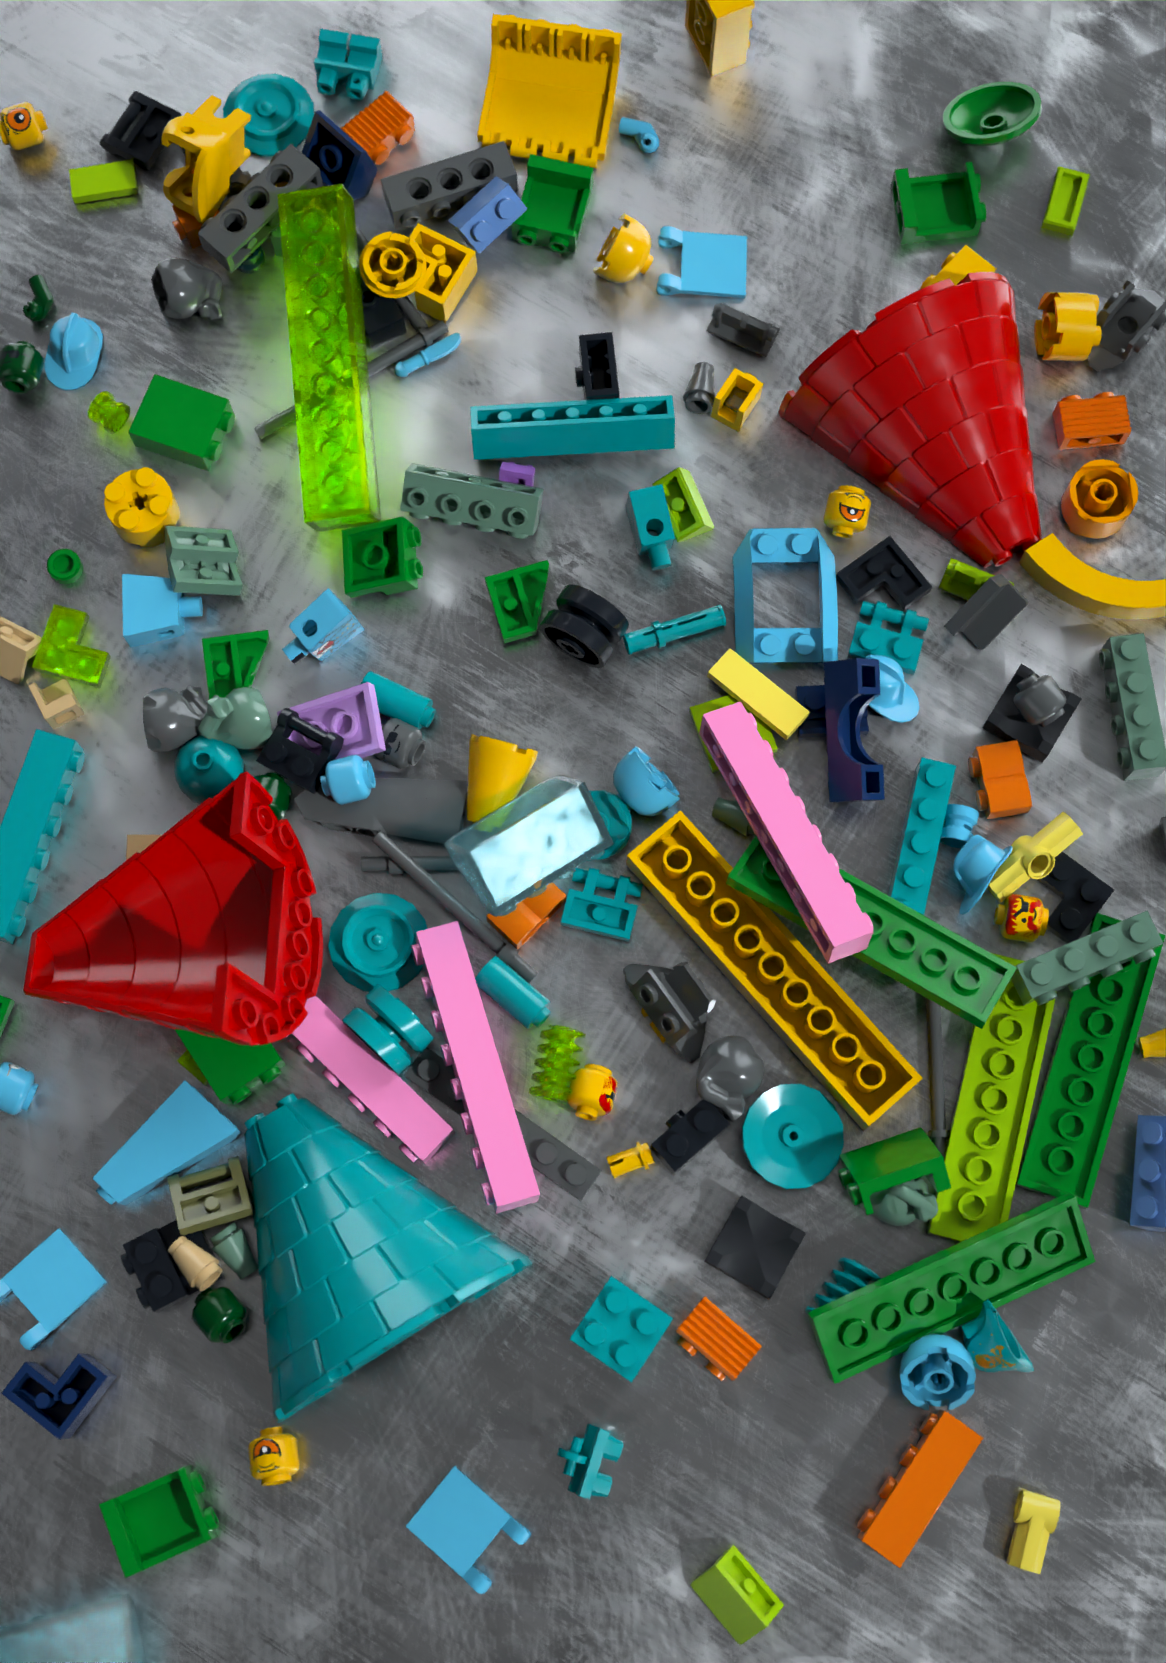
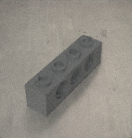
[381,141,518,229]
[198,144,323,274]

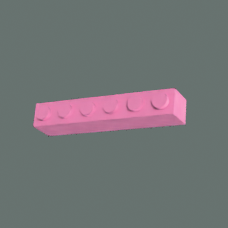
[285,996,455,1164]

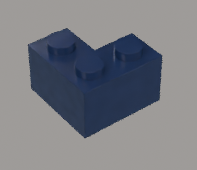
[1,1353,117,1440]

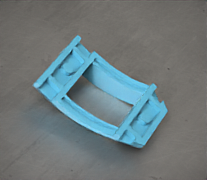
[732,528,838,663]

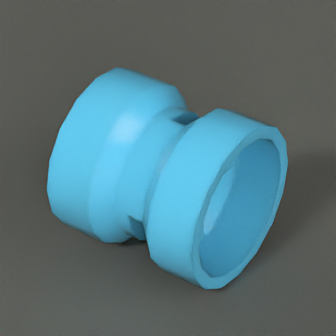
[940,804,979,849]

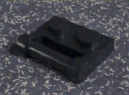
[99,91,181,170]
[256,708,344,794]

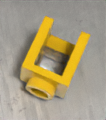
[711,368,763,432]

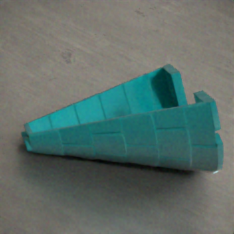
[244,1093,532,1423]

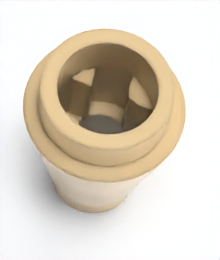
[168,1236,222,1291]

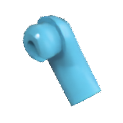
[619,117,659,153]

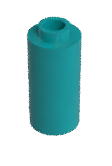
[361,671,436,729]
[475,956,551,1029]

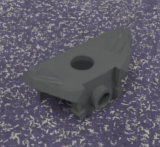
[1089,280,1166,372]
[623,962,716,1062]

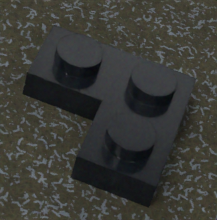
[836,536,932,610]
[1038,852,1114,944]

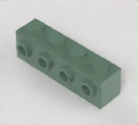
[400,463,544,538]
[1099,633,1166,781]
[1011,910,1163,1006]

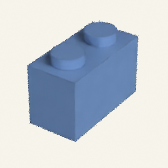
[448,176,528,254]

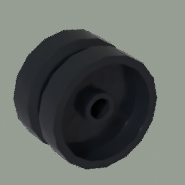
[540,584,629,668]

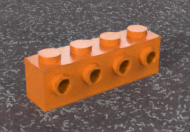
[857,1410,983,1568]

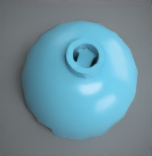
[613,746,680,817]
[899,1334,976,1410]

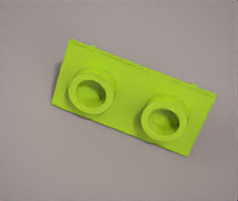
[938,558,1014,600]

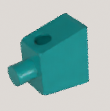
[625,484,675,570]

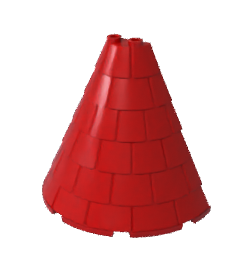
[778,272,1042,568]
[23,771,323,1046]

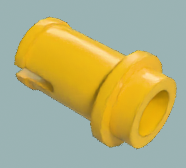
[606,1142,655,1179]

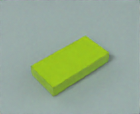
[69,159,139,204]
[1041,166,1090,236]

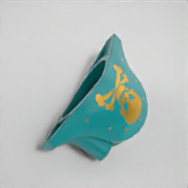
[962,1299,1034,1373]

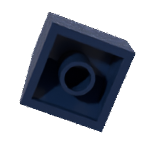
[301,110,378,205]

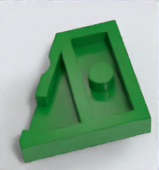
[485,560,549,644]
[202,630,270,700]

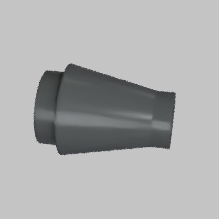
[683,362,716,414]

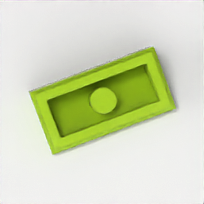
[652,467,715,543]

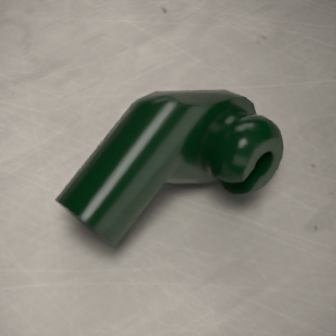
[23,274,54,322]

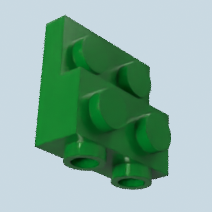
[342,516,423,598]

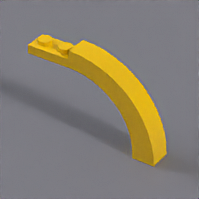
[1019,533,1166,619]

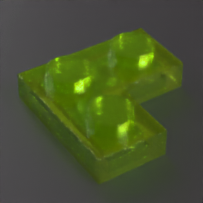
[32,604,111,688]

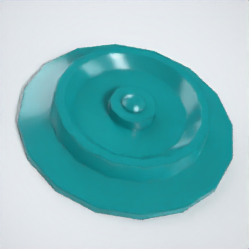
[223,74,314,157]
[328,893,428,992]
[742,1084,844,1189]

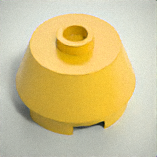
[359,231,427,298]

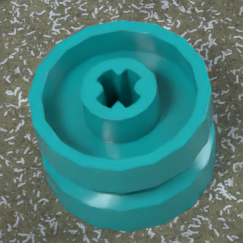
[342,984,434,1076]

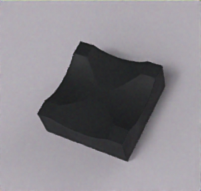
[982,664,1082,763]
[704,1196,806,1299]

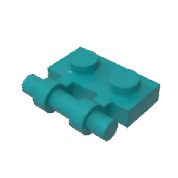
[847,601,929,675]
[561,867,644,942]

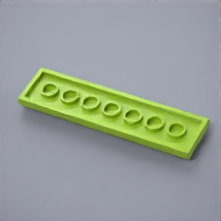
[927,953,1057,1242]

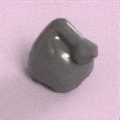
[151,257,223,320]
[143,686,207,752]
[696,1036,765,1122]

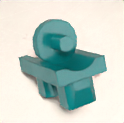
[557,1424,623,1500]

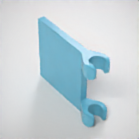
[657,226,747,298]
[0,1228,107,1351]
[406,1466,531,1594]

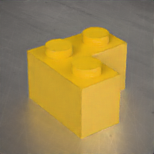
[410,223,478,323]

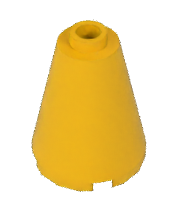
[467,734,538,834]

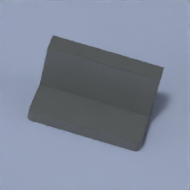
[944,573,1028,650]

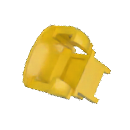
[161,95,251,224]

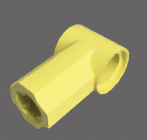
[1006,1489,1060,1574]

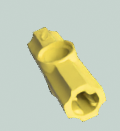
[986,811,1083,903]

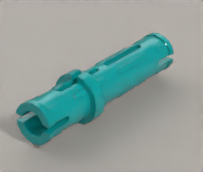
[623,604,726,655]

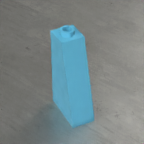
[92,1080,243,1206]

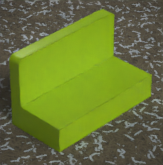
[691,1545,784,1645]

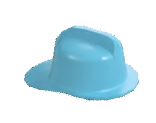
[44,312,103,390]
[865,654,920,723]
[953,835,1013,915]

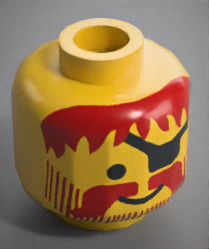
[994,894,1049,942]
[567,1064,618,1121]

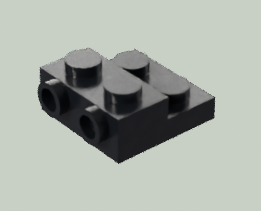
[121,1220,225,1313]

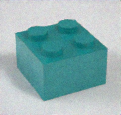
[570,1276,673,1383]

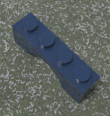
[824,658,885,802]

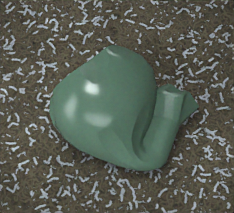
[198,687,272,750]
[870,1177,939,1226]

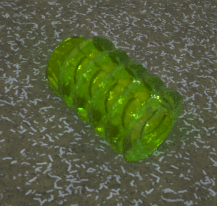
[529,1025,586,1104]

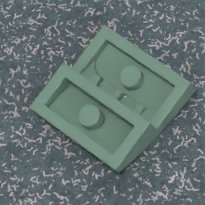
[164,526,243,596]

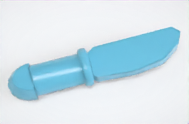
[394,333,461,377]

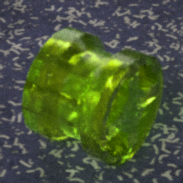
[88,391,130,434]

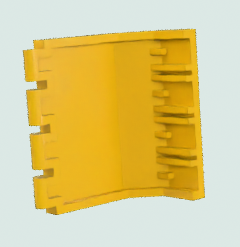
[477,14,622,169]

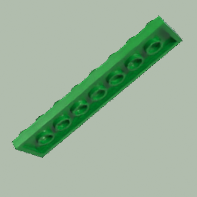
[726,836,1017,1029]
[1016,913,1166,1209]
[807,1192,1096,1384]

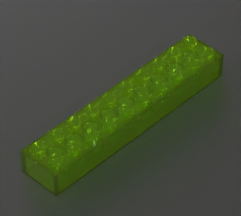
[277,184,381,532]

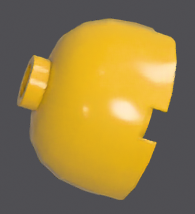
[593,213,654,283]

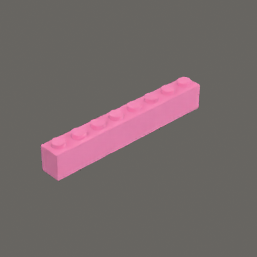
[699,701,873,964]
[411,921,540,1214]

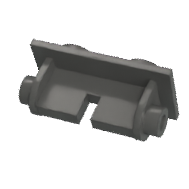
[706,303,780,357]

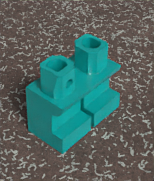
[314,29,383,101]

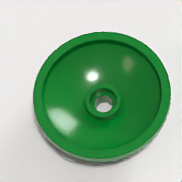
[943,81,1042,146]

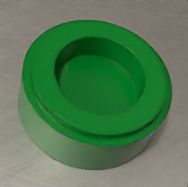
[47,549,83,585]

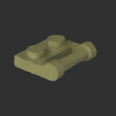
[167,1156,254,1236]

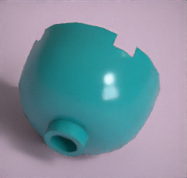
[174,735,245,804]

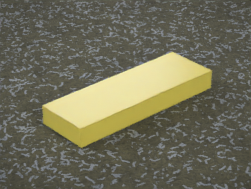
[707,648,810,740]

